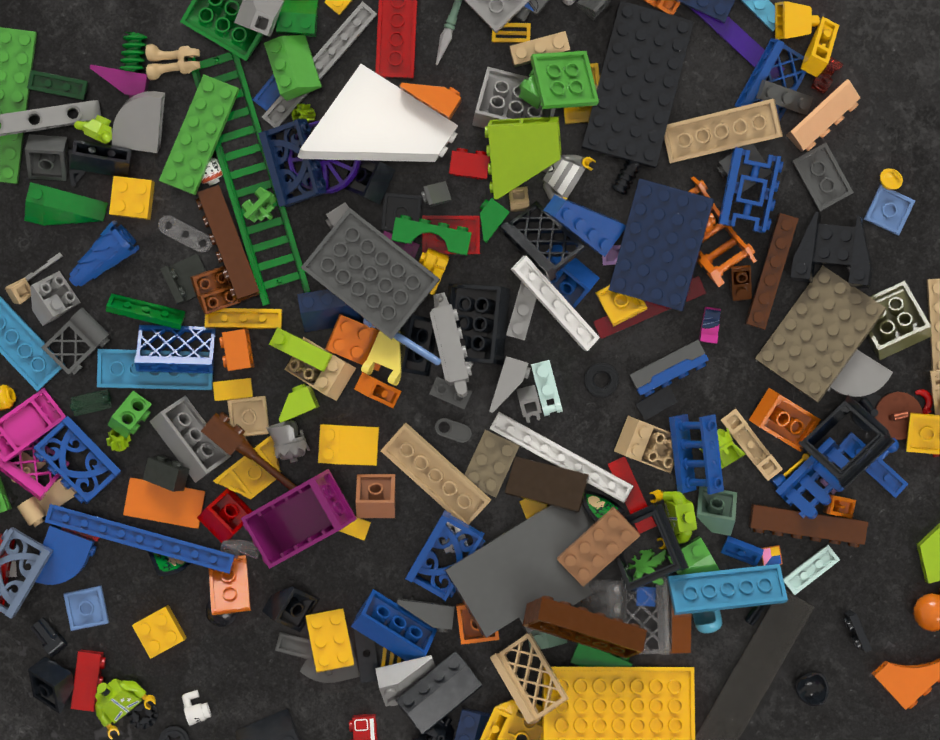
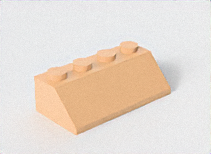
[786,79,860,152]

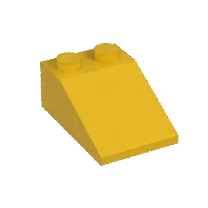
[318,424,379,466]

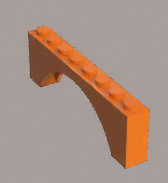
[871,658,940,710]

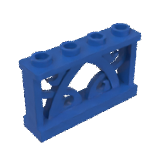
[33,416,121,504]
[405,510,485,601]

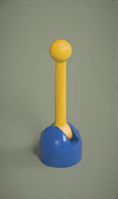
[770,453,810,489]

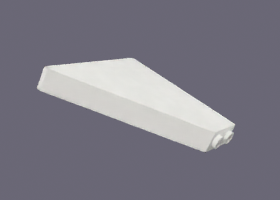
[298,64,458,162]

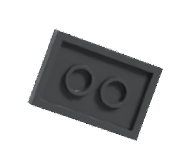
[792,143,854,212]

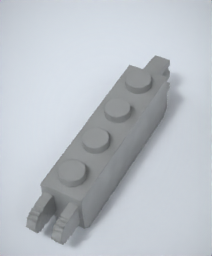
[430,293,472,398]

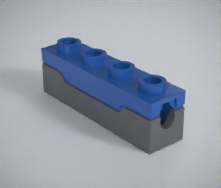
[629,340,709,397]

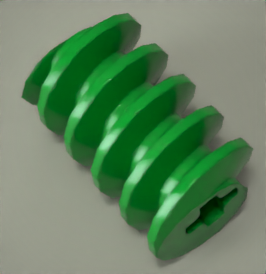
[119,32,148,73]

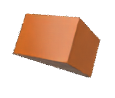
[823,494,856,519]

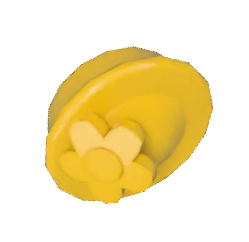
[880,168,903,190]

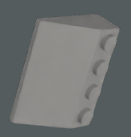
[472,66,556,128]

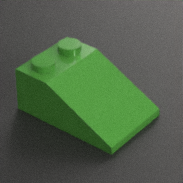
[666,536,720,575]

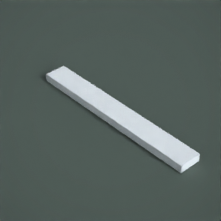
[490,412,633,503]

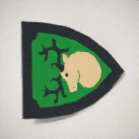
[582,490,626,523]
[148,551,191,579]

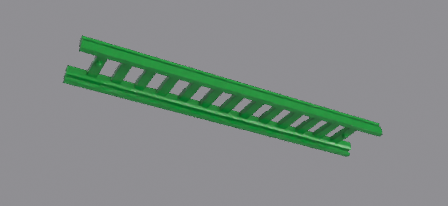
[187,52,311,306]

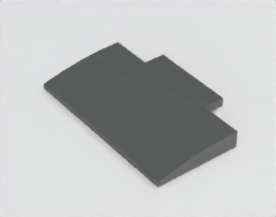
[445,504,595,638]

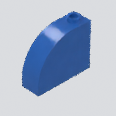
[36,525,97,585]

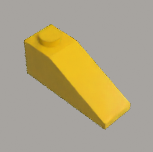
[801,17,839,77]

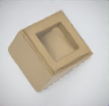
[509,186,529,212]
[5,278,31,304]

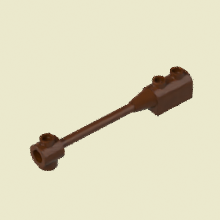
[201,412,297,490]

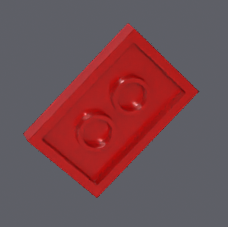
[422,216,480,255]

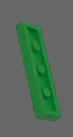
[106,293,186,330]

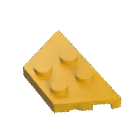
[213,436,281,499]

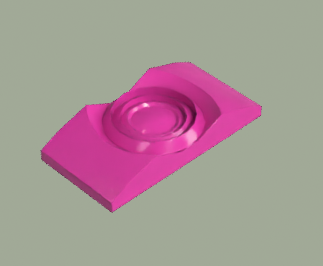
[0,388,66,463]

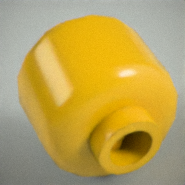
[0,385,16,411]

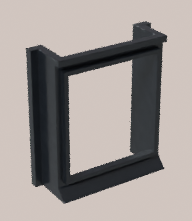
[799,395,895,489]
[615,504,689,593]

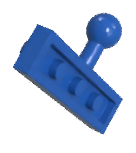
[838,432,908,498]

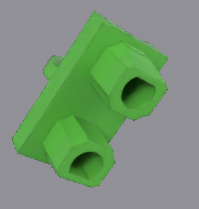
[242,187,277,223]

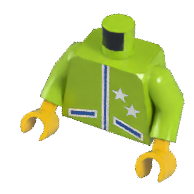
[649,490,697,549]
[95,678,156,739]

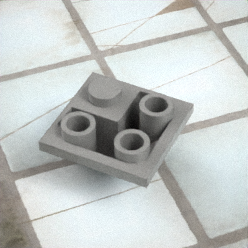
[234,0,284,37]
[30,271,81,326]

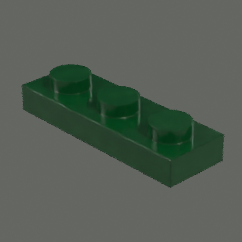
[27,70,88,101]

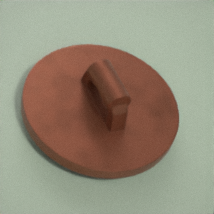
[874,392,923,440]

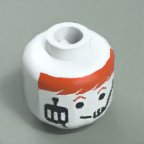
[201,158,223,186]

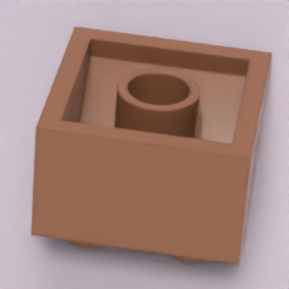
[356,474,395,518]

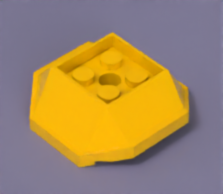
[480,699,542,740]

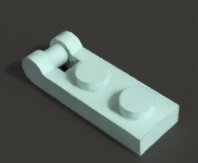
[531,360,563,416]

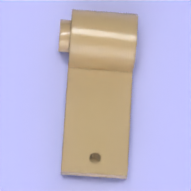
[17,478,75,527]

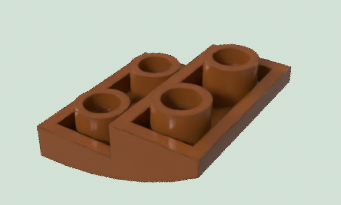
[190,265,240,315]

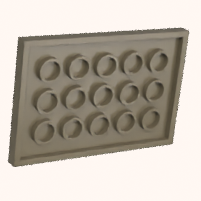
[755,266,886,403]

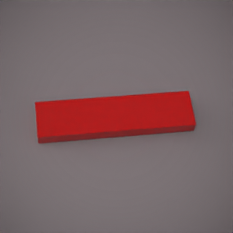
[608,456,656,533]

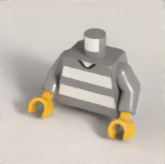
[542,155,596,200]

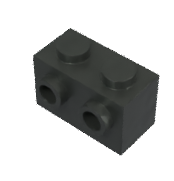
[143,455,190,492]

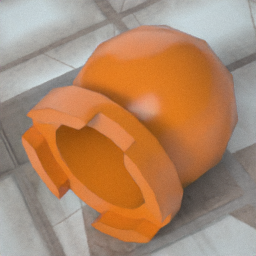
[913,588,940,632]

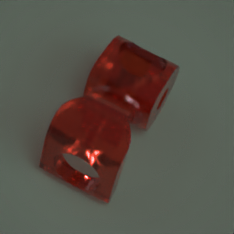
[811,56,843,94]

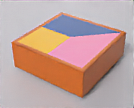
[761,545,783,566]

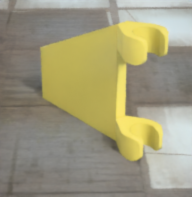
[361,331,401,386]

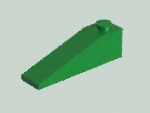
[24,182,108,226]

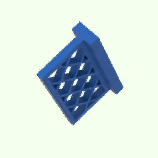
[734,38,807,122]
[134,325,216,373]

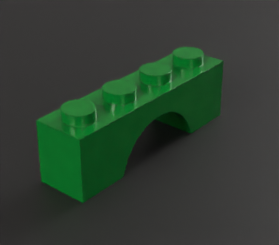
[391,215,472,256]

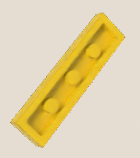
[204,308,282,329]

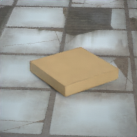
[227,396,269,436]

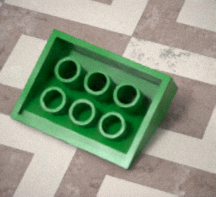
[180,0,264,61]

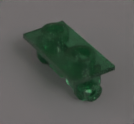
[70,389,112,416]

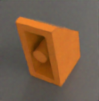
[354,372,402,408]

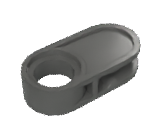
[435,418,472,443]

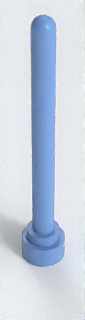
[363,319,441,365]

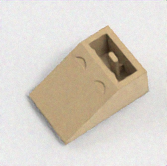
[284,337,356,401]
[614,416,674,474]

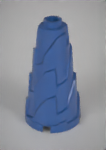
[69,220,139,287]

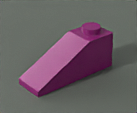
[90,65,149,99]

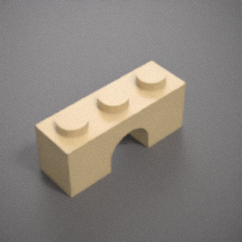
[509,31,571,68]

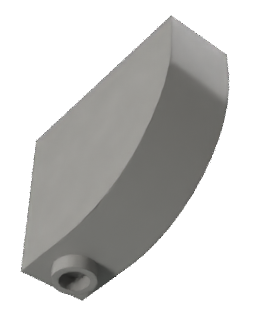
[111,91,165,153]
[827,350,893,397]

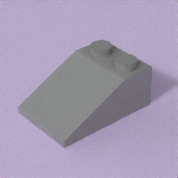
[489,356,531,413]
[375,655,436,706]

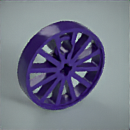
[288,121,361,194]

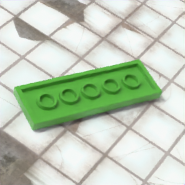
[159,74,240,195]

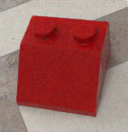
[197,488,252,545]

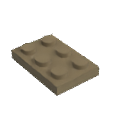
[464,430,520,498]

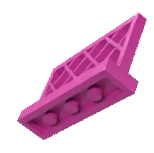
[0,440,70,501]

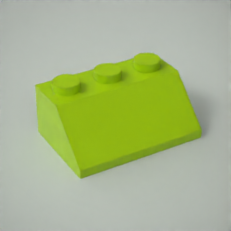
[279,384,320,423]

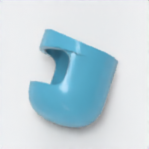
[692,610,722,633]

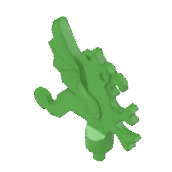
[628,549,667,586]

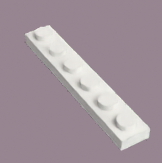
[511,256,600,351]

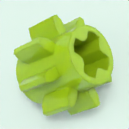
[292,104,316,123]
[106,430,131,452]

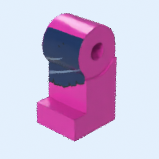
[699,306,721,344]

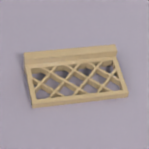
[490,633,569,724]

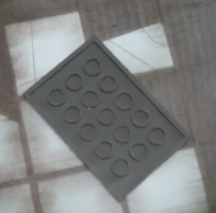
[301,208,440,340]

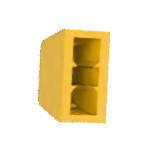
[775,1,820,39]

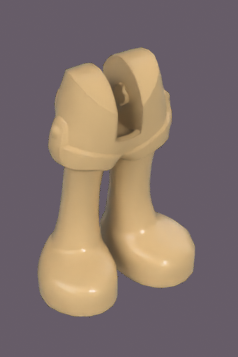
[145,44,200,80]

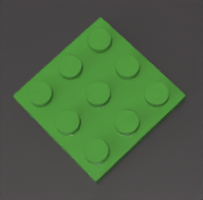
[530,51,599,109]

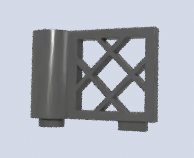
[41,308,110,375]

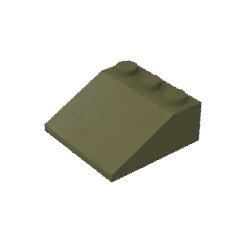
[867,281,932,360]

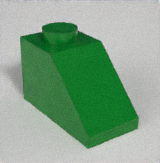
[480,198,510,243]

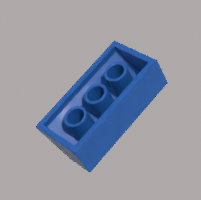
[351,589,437,661]

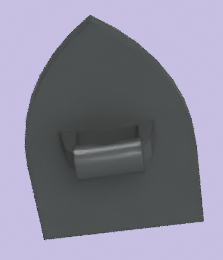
[300,639,360,683]

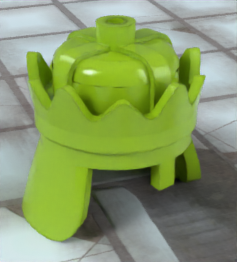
[698,428,746,469]

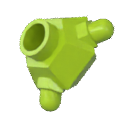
[74,114,112,144]

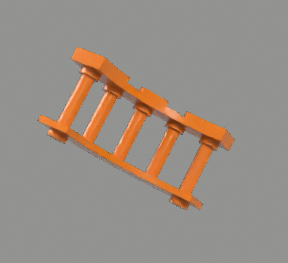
[688,176,757,288]

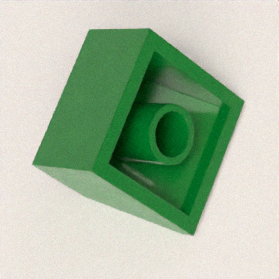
[276,0,318,37]

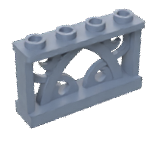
[0,527,54,619]

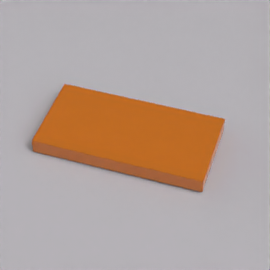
[123,477,206,529]

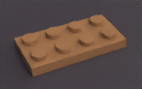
[557,506,640,587]

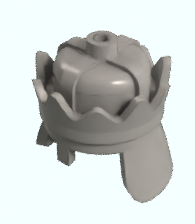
[266,420,310,463]

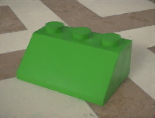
[264,35,322,101]

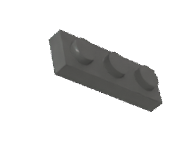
[756,80,813,115]

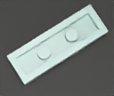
[783,544,840,595]

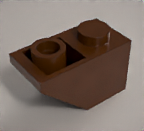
[729,265,752,301]

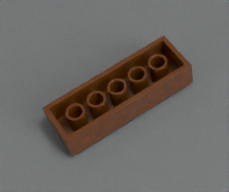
[522,596,647,658]

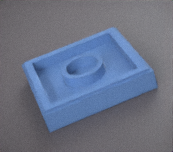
[864,185,915,236]
[63,585,109,631]

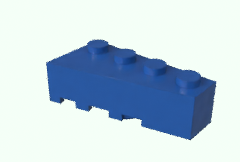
[543,195,626,257]

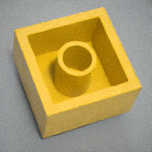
[109,176,155,220]
[132,604,187,659]

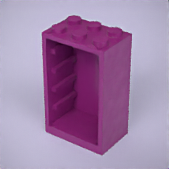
[241,469,357,569]

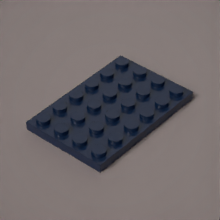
[609,178,714,311]

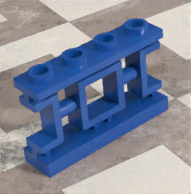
[718,147,783,233]

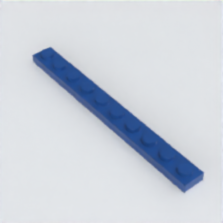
[45,504,235,574]

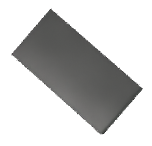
[275,632,313,660]

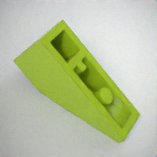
[269,327,333,372]

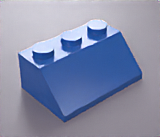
[546,245,600,308]

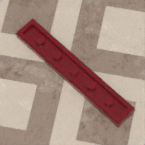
[593,276,706,339]

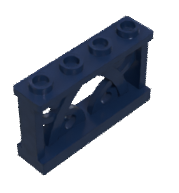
[258,119,327,207]

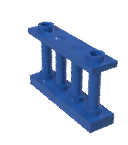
[669,414,724,495]

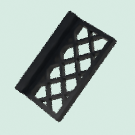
[500,201,585,282]

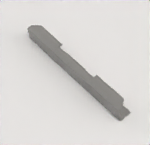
[24,252,63,282]

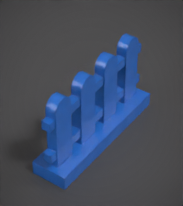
[776,437,849,519]

